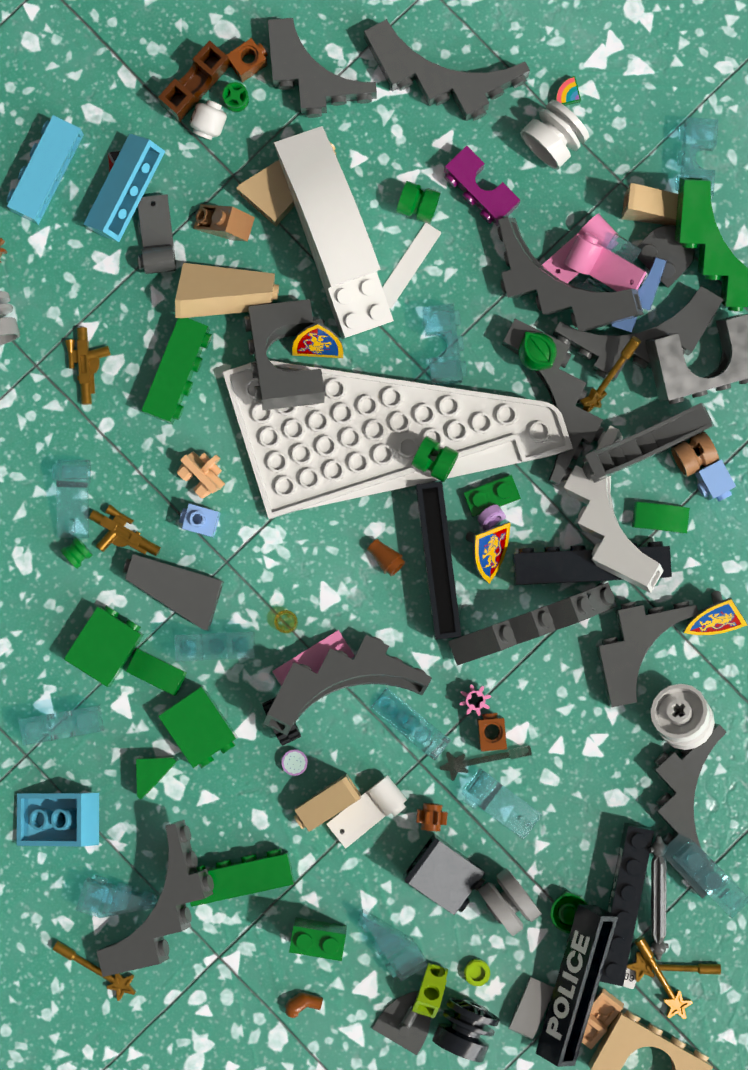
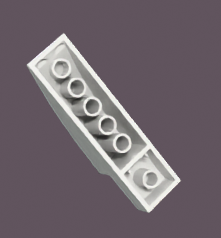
[273,126,394,339]

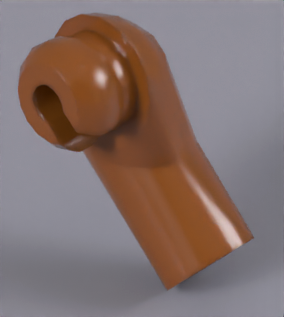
[285,992,323,1018]

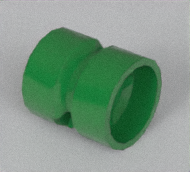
[396,181,441,224]
[411,436,459,482]

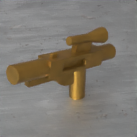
[65,327,111,405]
[89,504,161,556]

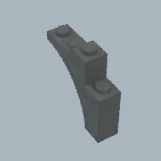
[268,18,377,118]
[596,601,698,707]

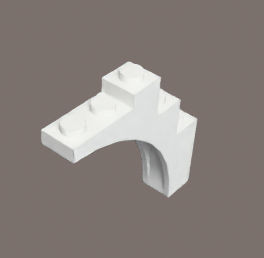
[563,425,664,593]

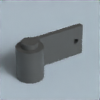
[138,194,176,274]

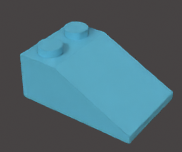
[17,793,99,847]

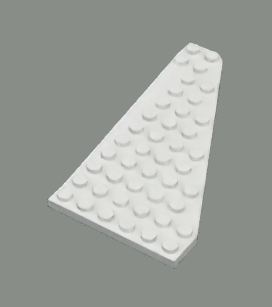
[223,361,573,519]

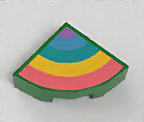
[555,76,581,106]

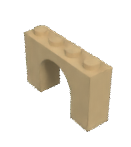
[588,1010,713,1070]

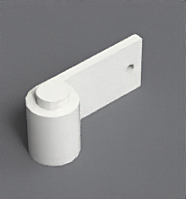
[326,775,407,849]

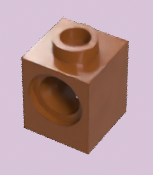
[227,38,268,83]
[477,713,507,752]

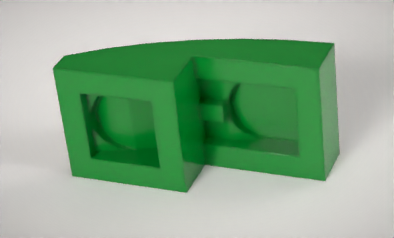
[632,502,690,533]
[126,648,187,696]

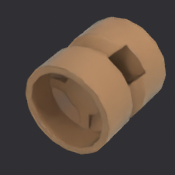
[671,431,719,477]

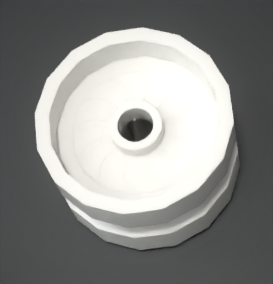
[651,684,715,750]

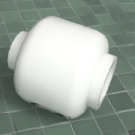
[190,100,227,140]

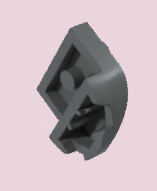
[632,225,695,288]

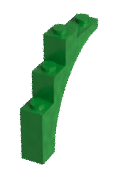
[675,177,748,311]

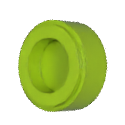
[464,959,490,986]

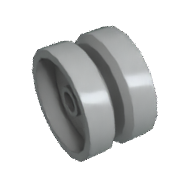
[478,867,542,936]

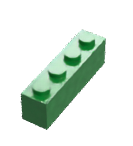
[141,318,212,424]
[190,848,295,907]

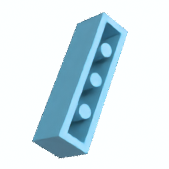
[7,115,84,225]
[84,134,165,242]

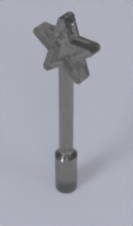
[440,745,532,781]

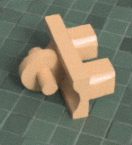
[177,451,225,499]

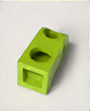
[412,962,448,1019]

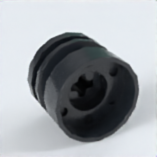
[432,997,500,1062]

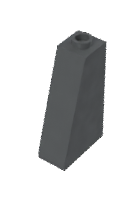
[123,554,224,631]

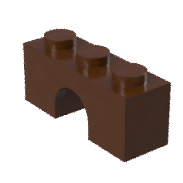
[158,40,231,122]

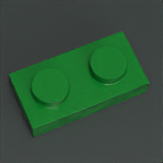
[463,475,521,517]

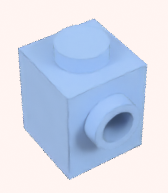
[695,459,736,502]
[179,504,221,538]

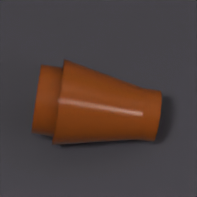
[367,539,405,576]

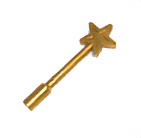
[580,336,641,412]
[634,936,693,1019]
[52,941,136,1001]
[627,951,721,982]

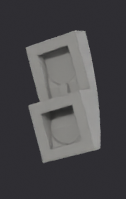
[508,977,554,1039]

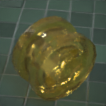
[274,610,298,634]

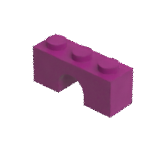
[444,146,521,226]

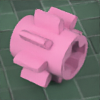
[459,684,491,716]

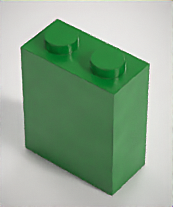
[64,605,144,687]
[158,686,238,769]
[289,917,347,961]

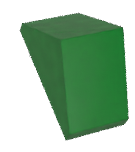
[136,756,179,800]

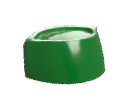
[518,331,557,371]
[551,890,588,934]

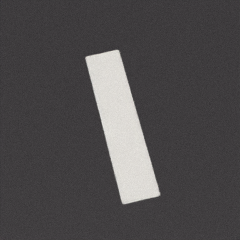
[382,223,441,309]

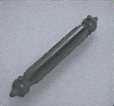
[648,835,669,960]

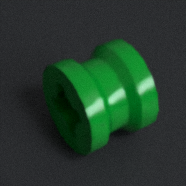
[223,82,249,112]
[60,536,93,569]

